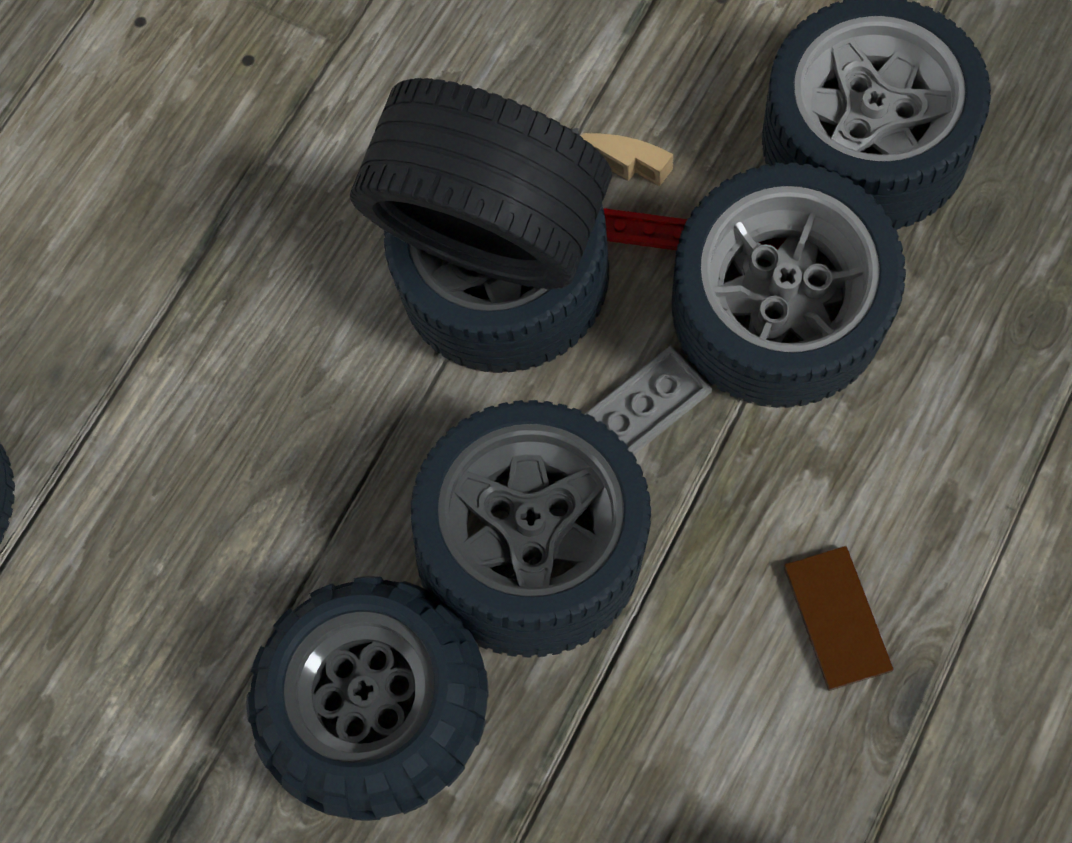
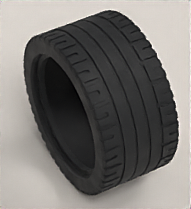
[350,78,612,289]

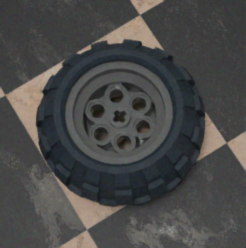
[246,576,489,821]

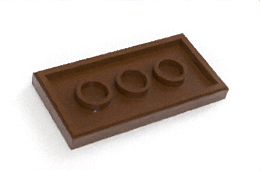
[784,546,894,691]

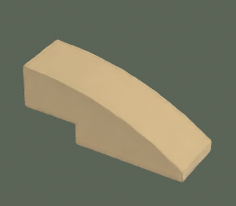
[581,133,673,186]

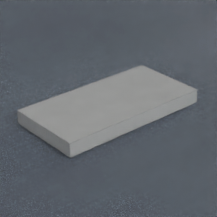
[585,345,712,455]

